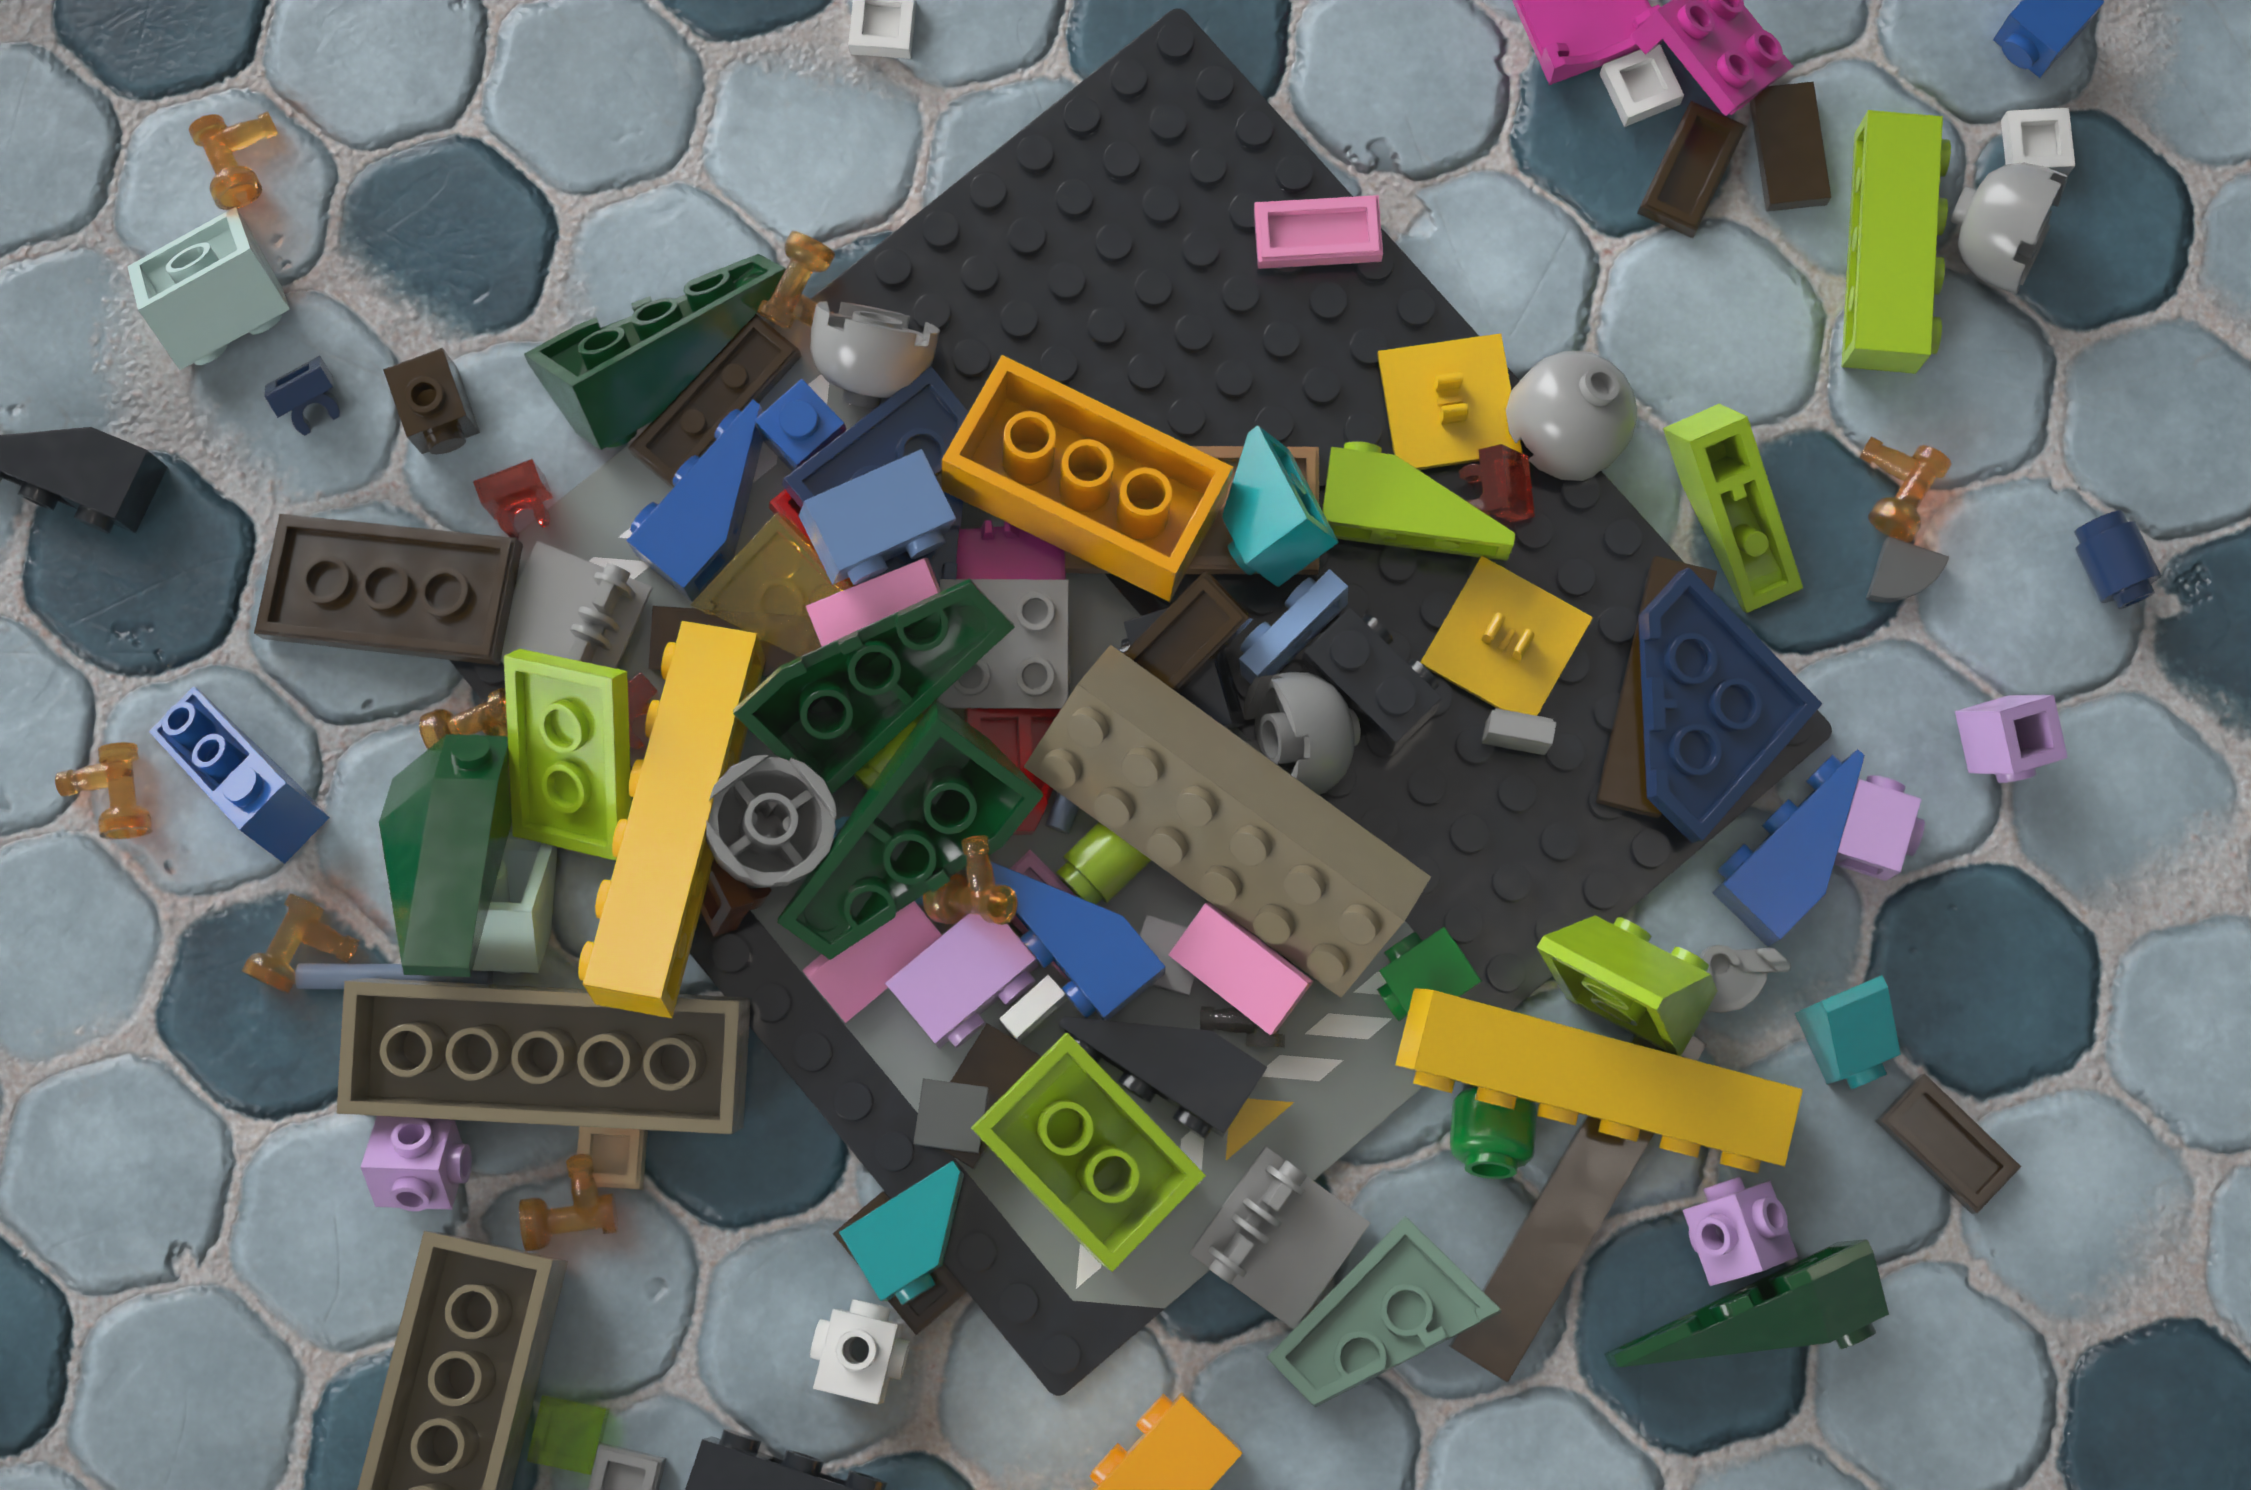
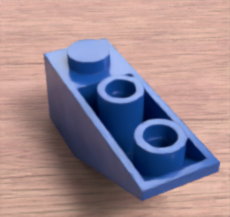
[626,399,763,603]
[149,686,330,864]
[1712,749,1865,947]
[978,859,1166,1021]

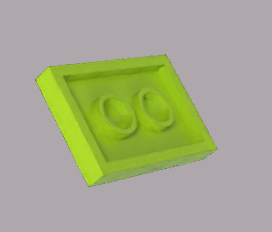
[504,648,632,861]

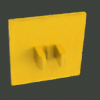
[1377,333,1522,470]
[1420,556,1593,716]

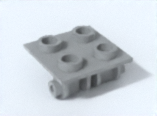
[500,541,653,669]
[939,579,1071,709]
[1189,1146,1371,1330]

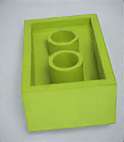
[1537,915,1718,1056]
[971,1033,1206,1272]

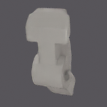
[1699,945,1791,1014]

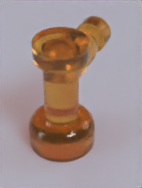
[189,111,278,210]
[757,231,836,329]
[1860,437,1952,542]
[419,688,508,749]
[55,742,153,840]
[923,835,1018,925]
[241,893,360,994]
[519,1154,618,1252]

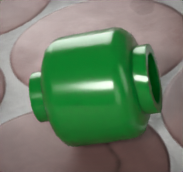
[1450,1087,1537,1179]

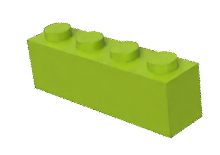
[1841,110,1951,374]

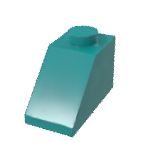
[1222,425,1338,587]
[1794,975,1901,1089]
[839,1161,964,1305]

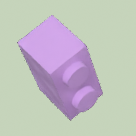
[885,899,1038,1049]

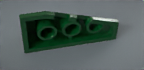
[524,254,790,450]
[733,578,1015,795]
[777,700,1043,960]
[379,734,512,977]
[1604,1239,1889,1367]

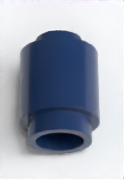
[2074,510,2162,609]

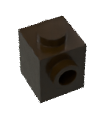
[383,348,480,455]

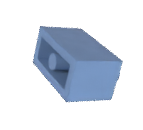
[799,449,956,585]

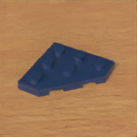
[782,366,969,587]
[1638,568,1822,843]

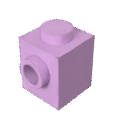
[1955,695,2068,783]
[1834,775,1925,881]

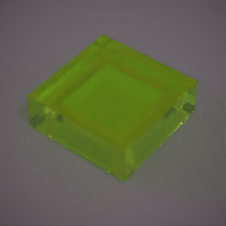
[527,1394,610,1475]

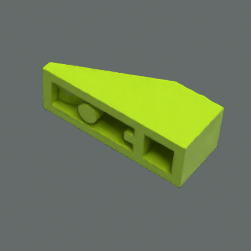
[1663,403,1803,613]
[1322,442,1515,561]

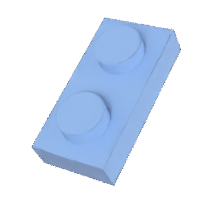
[1239,569,1348,684]

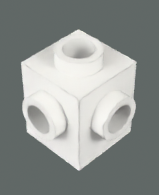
[810,1299,910,1405]

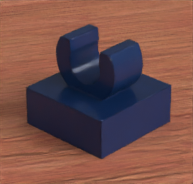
[264,356,340,436]

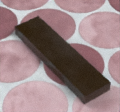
[1595,556,1717,818]

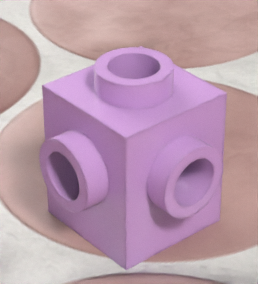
[361,1116,472,1211]
[1683,1176,1798,1286]

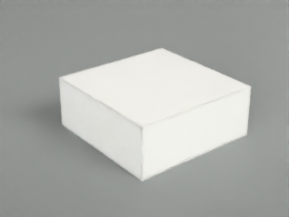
[848,0,917,59]
[1600,44,1684,127]
[2001,108,2075,175]
[999,975,1067,1043]

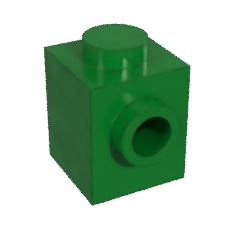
[1377,927,1483,1021]

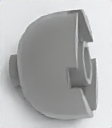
[1951,163,2068,294]
[810,301,940,408]
[1506,351,1637,481]
[1243,672,1360,795]
[706,755,836,888]

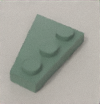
[1266,1216,1502,1408]

